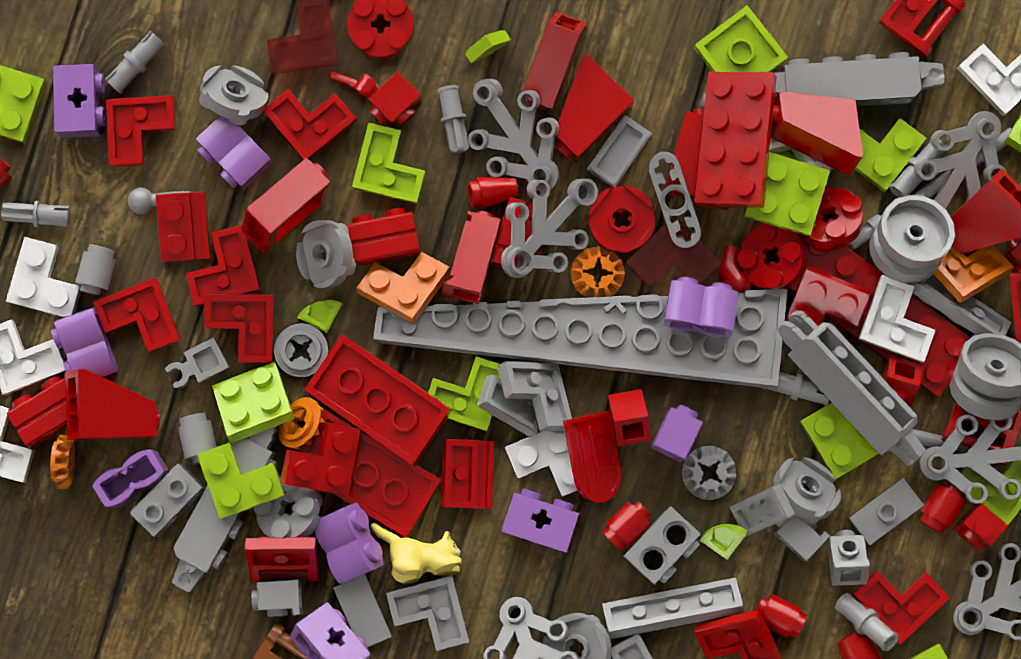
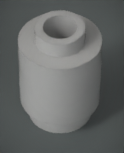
[75,244,116,296]
[178,413,217,465]

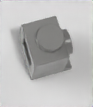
[773,515,830,561]
[827,530,870,586]
[252,580,303,616]

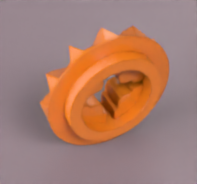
[571,246,625,298]
[278,397,325,450]
[50,434,76,489]

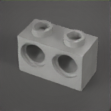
[130,464,206,537]
[623,506,700,584]

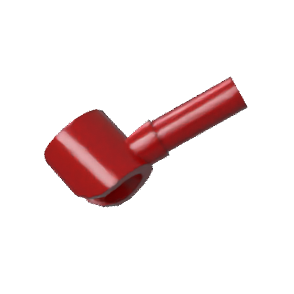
[330,72,378,98]

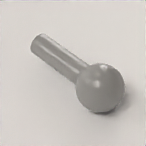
[127,188,191,214]

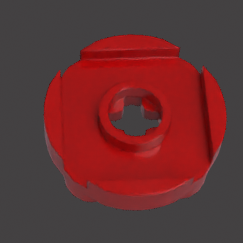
[347,0,414,59]
[800,185,863,250]
[588,186,655,254]
[737,223,807,290]

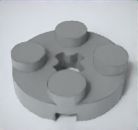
[199,65,268,125]
[296,220,356,288]
[773,458,841,524]
[254,477,323,538]
[543,613,611,659]

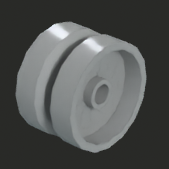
[869,195,955,283]
[950,333,1021,420]

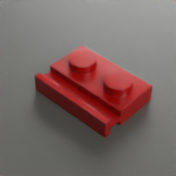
[156,191,211,262]
[441,439,494,509]

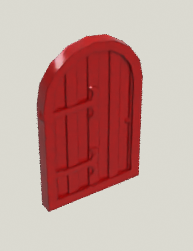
[563,410,621,502]

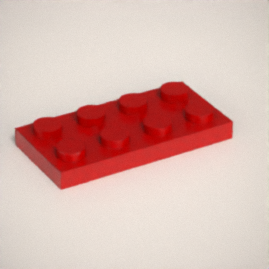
[694,72,777,208]
[304,334,453,466]
[300,410,442,538]

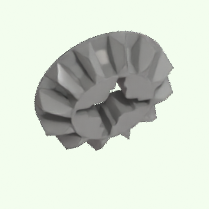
[274,323,328,377]
[682,446,736,500]

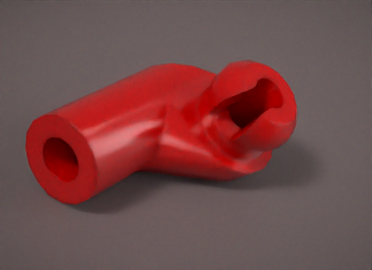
[719,245,751,293]

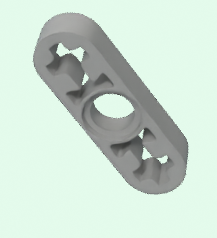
[649,152,701,248]

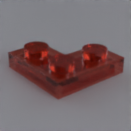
[267,0,338,74]
[626,216,721,287]

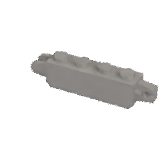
[775,52,944,106]
[778,310,926,466]
[172,426,278,592]

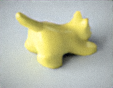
[370,523,462,584]

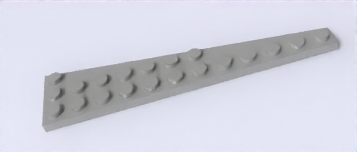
[373,289,788,389]

